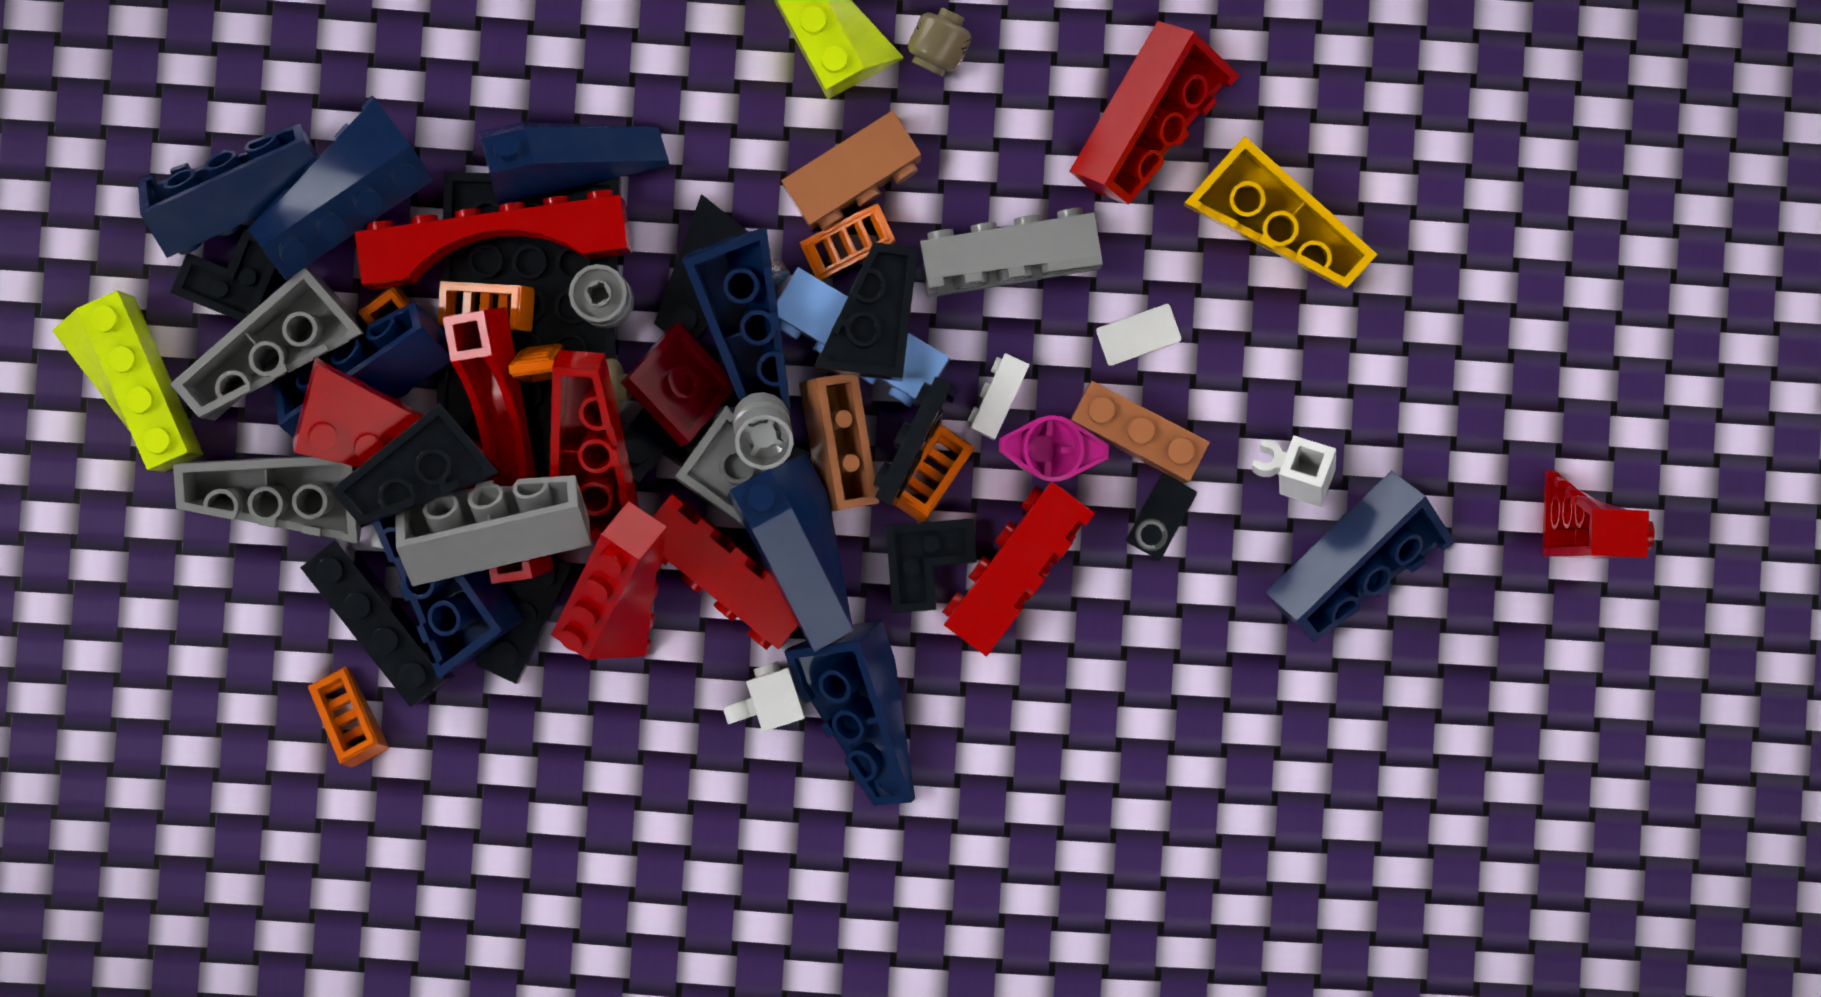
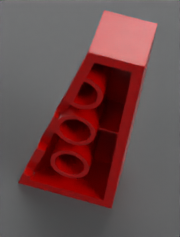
[1069,21,1240,205]
[1542,469,1655,559]
[551,501,667,660]

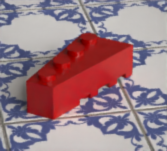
[550,350,640,541]
[293,357,486,489]
[942,481,1095,657]
[653,494,799,650]

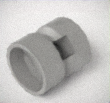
[569,264,634,329]
[732,392,794,470]

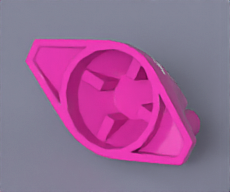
[999,415,1109,481]

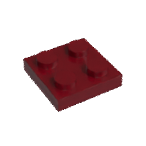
[620,322,734,447]

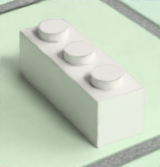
[968,353,1030,440]

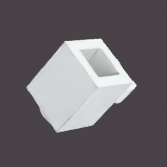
[1252,436,1336,507]
[723,661,807,732]

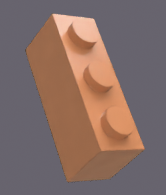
[781,110,921,231]
[799,374,879,511]
[1070,381,1210,483]

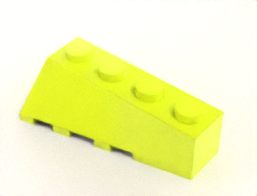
[774,0,904,100]
[52,290,204,472]

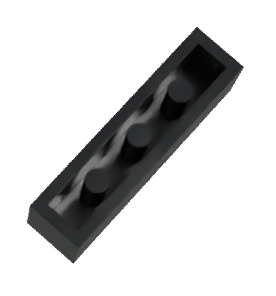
[300,540,455,707]

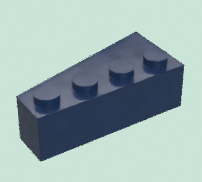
[373,515,525,679]

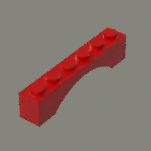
[355,190,632,290]
[443,307,554,584]

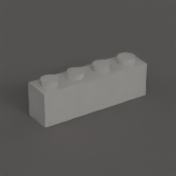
[920,207,1103,298]
[170,267,364,421]
[173,456,361,544]
[395,475,592,586]

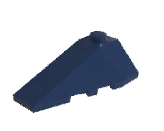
[478,122,669,205]
[728,454,854,652]
[784,620,915,806]

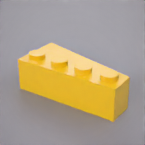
[1184,136,1378,289]

